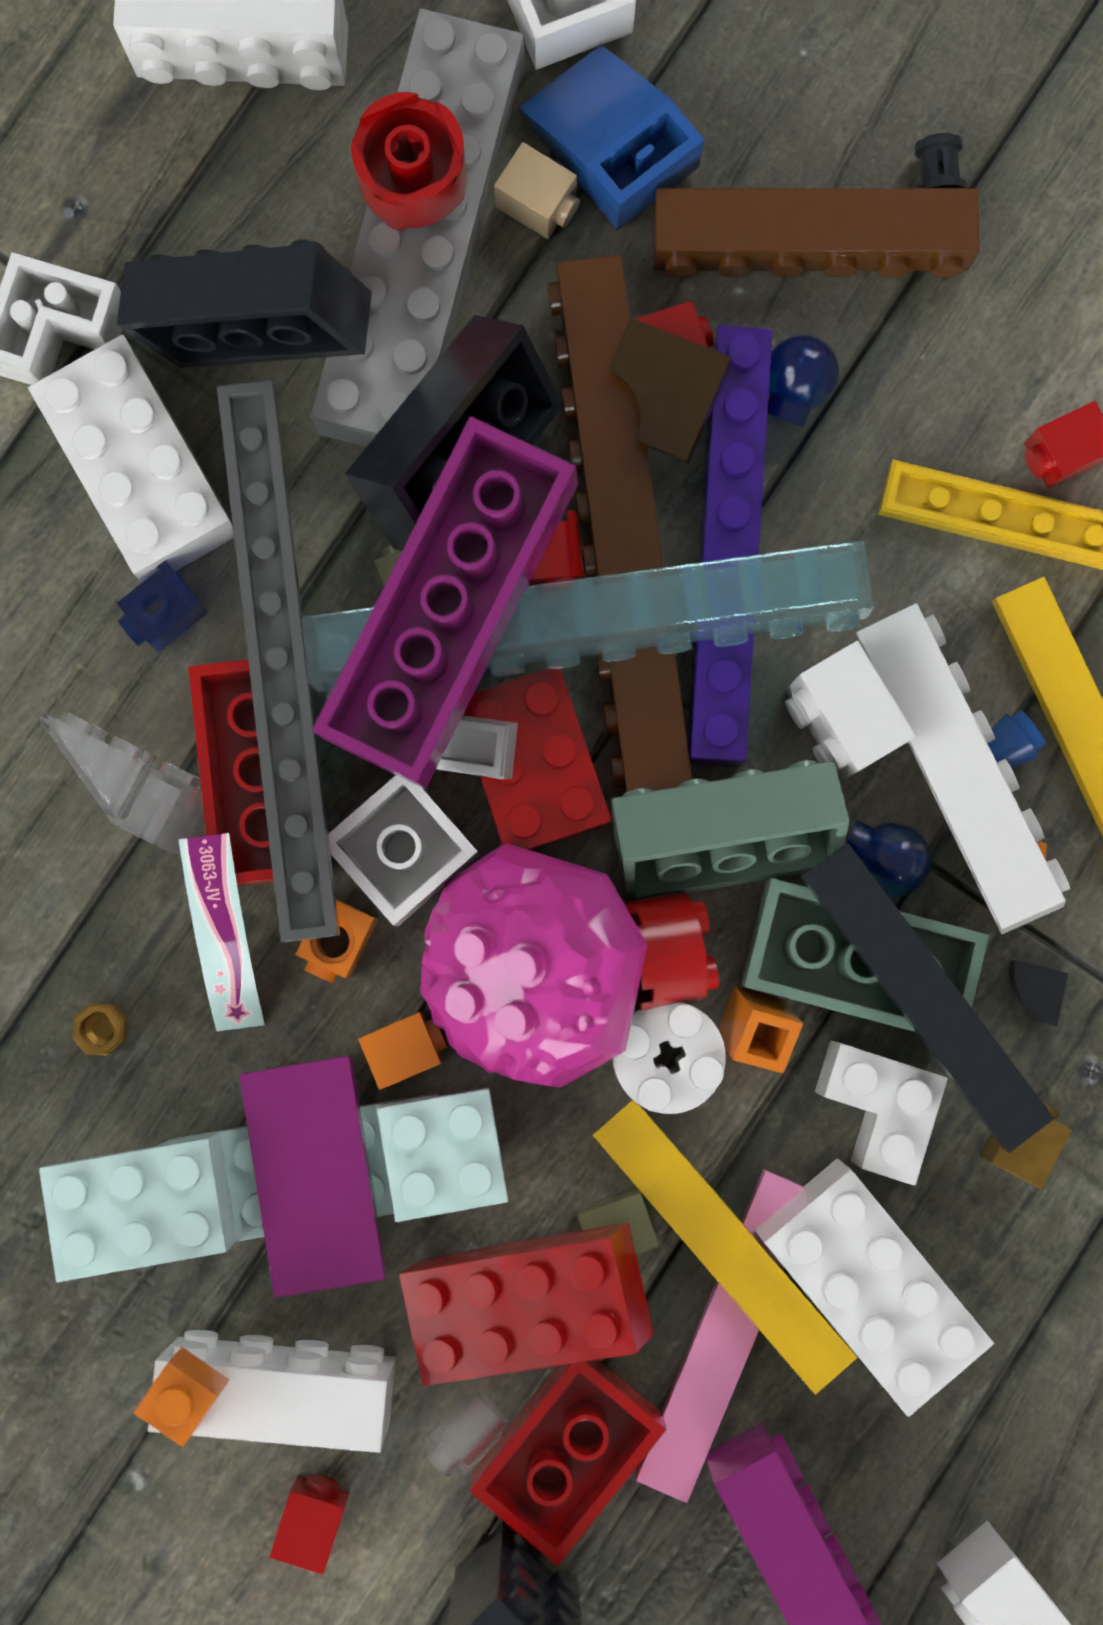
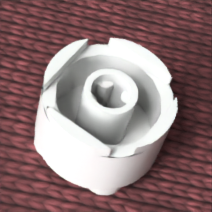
[612,1002,726,1114]

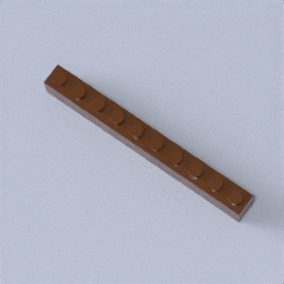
[548,254,692,793]

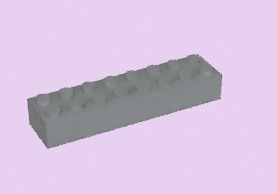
[310,8,525,447]

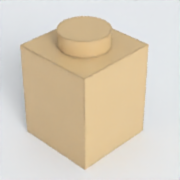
[494,142,580,240]

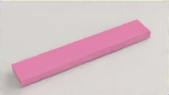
[635,1168,804,1503]

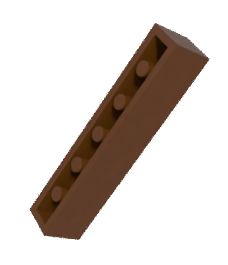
[653,188,980,277]

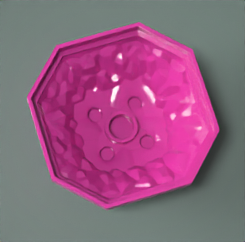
[421,843,647,1088]

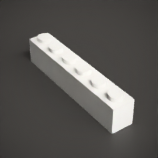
[857,603,1070,935]

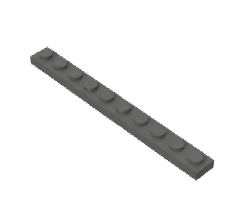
[217,380,340,943]

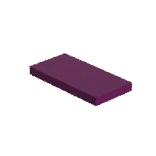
[239,1055,387,1298]

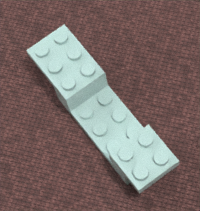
[39,1087,508,1282]

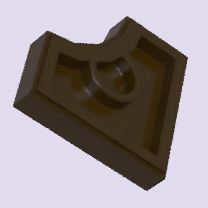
[609,318,733,464]

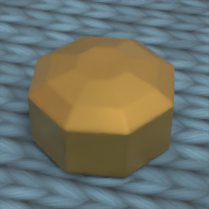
[72,1003,129,1056]

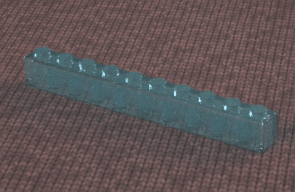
[301,541,874,698]

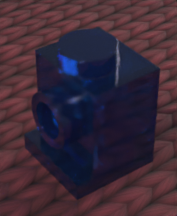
[117,560,209,652]

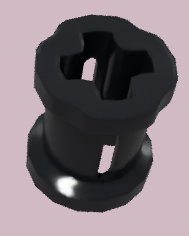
[914,133,967,188]

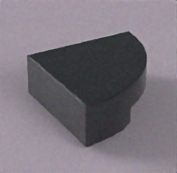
[1010,960,1069,1026]

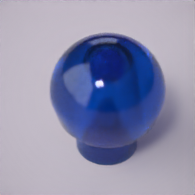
[767,335,839,427]
[845,820,931,898]

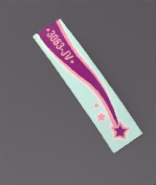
[178,833,265,1031]

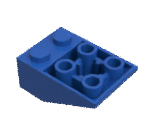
[519,45,704,230]

